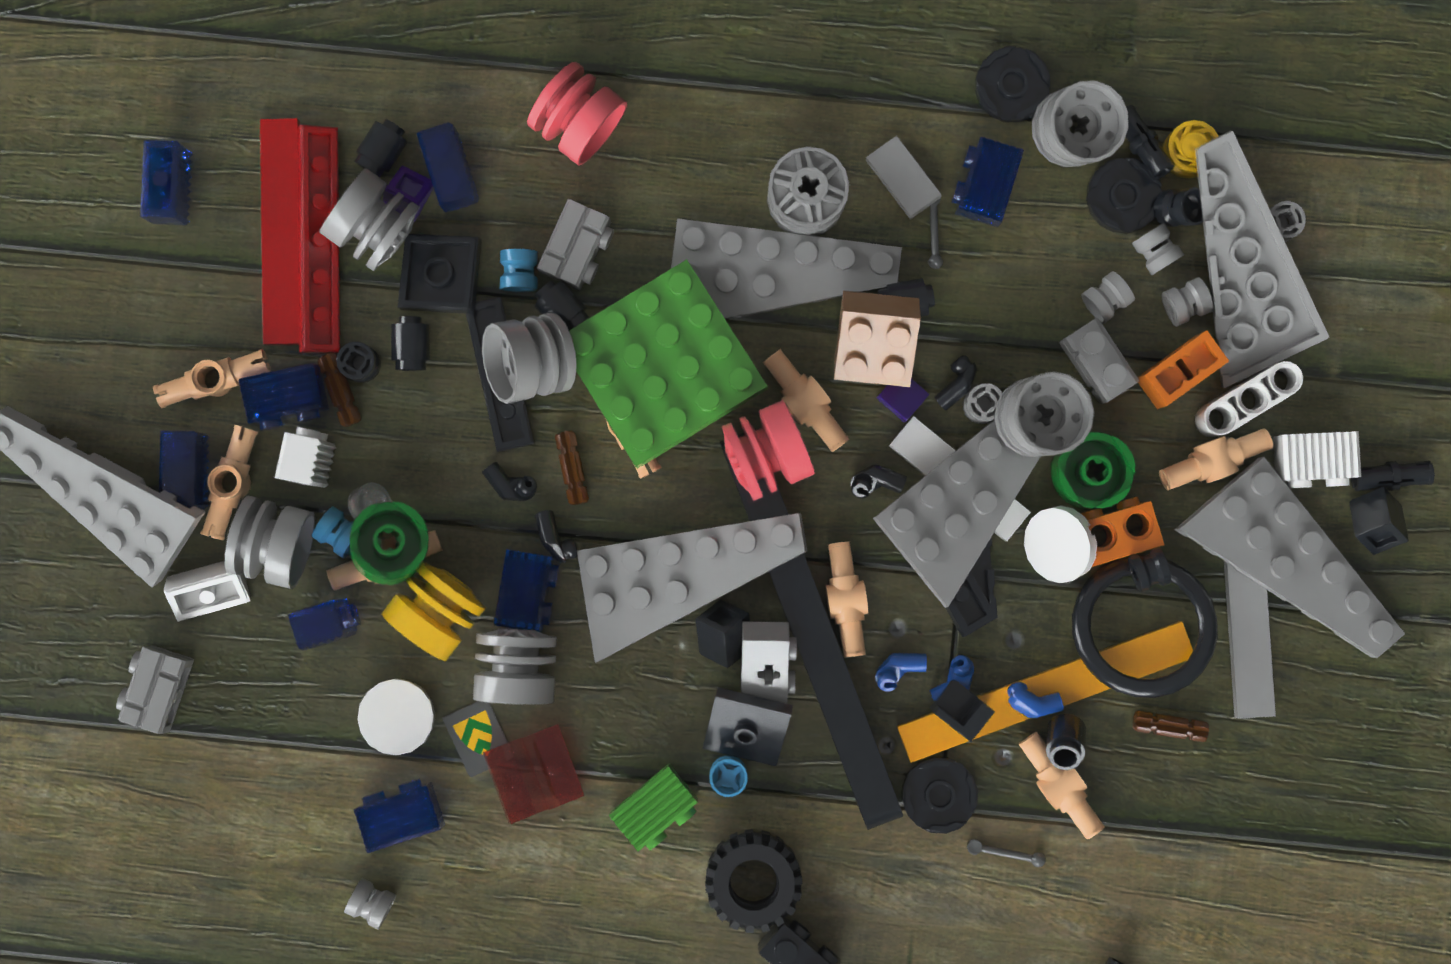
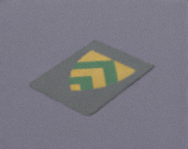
[442,701,513,777]

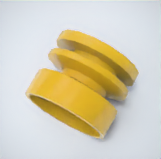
[381,561,486,661]

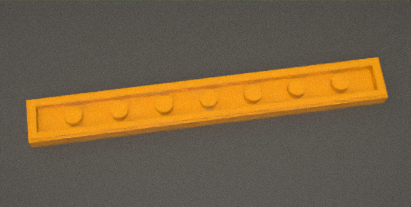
[897,621,1193,763]

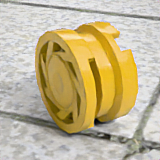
[1162,120,1219,178]

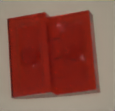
[482,724,584,824]

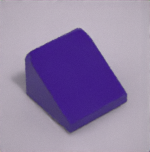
[382,165,435,223]
[876,378,930,423]

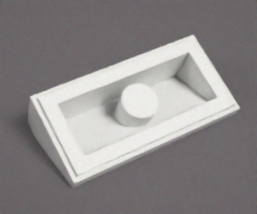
[164,561,251,622]

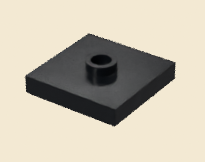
[398,234,482,314]
[702,687,793,766]

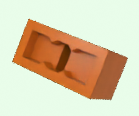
[1137,330,1229,409]
[1080,496,1165,567]

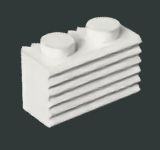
[275,427,336,488]
[1273,431,1361,489]

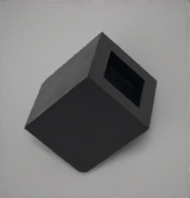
[1349,487,1409,555]
[695,599,750,668]
[930,679,995,742]

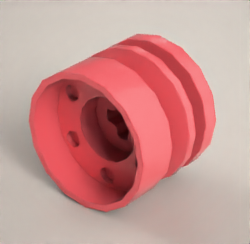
[527,62,627,166]
[722,400,815,501]

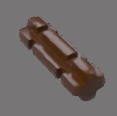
[317,353,361,427]
[555,431,589,505]
[1133,711,1209,742]

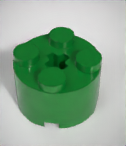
[1050,432,1135,510]
[349,502,429,585]

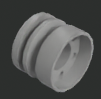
[1032,81,1128,167]
[767,146,849,236]
[319,168,420,271]
[482,313,577,404]
[995,372,1094,457]
[225,496,315,589]
[473,628,557,704]

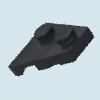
[946,538,998,637]

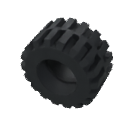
[705,829,802,933]

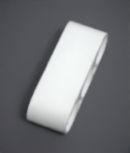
[1195,361,1303,437]

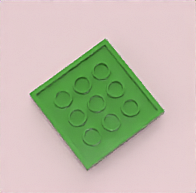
[569,259,768,469]

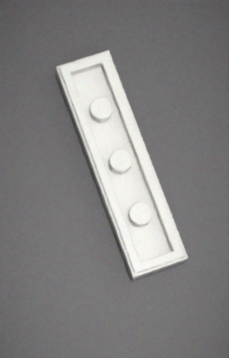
[889,416,1031,542]

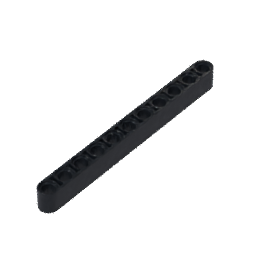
[720,428,903,830]

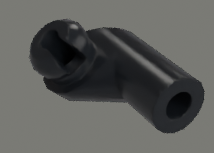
[935,355,977,410]
[482,461,537,501]
[850,464,907,498]
[535,510,578,563]

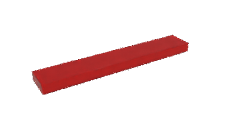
[260,118,300,346]
[298,125,340,354]

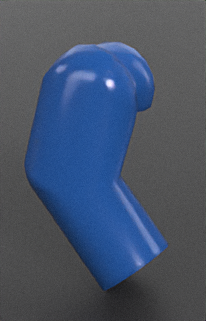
[875,653,927,692]
[929,655,974,702]
[1007,682,1064,718]

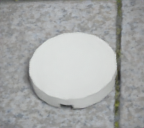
[1024,506,1097,583]
[357,678,435,755]

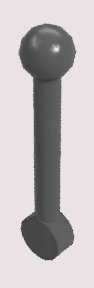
[928,198,943,269]
[967,839,1046,867]

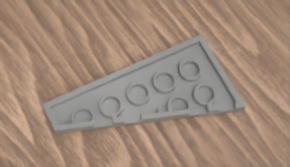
[1195,131,1330,388]
[671,218,902,319]
[0,406,205,588]
[873,410,1042,608]
[1174,457,1405,658]
[577,513,807,663]

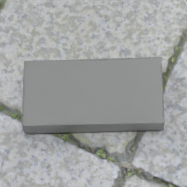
[866,136,941,220]

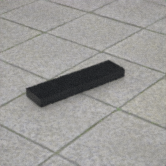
[466,296,535,452]

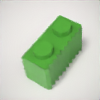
[609,763,698,851]

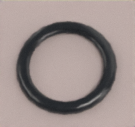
[1072,555,1218,698]

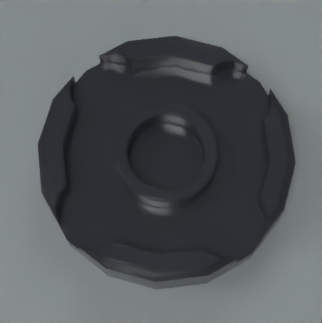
[975,46,1051,122]
[1086,158,1162,234]
[902,757,978,834]

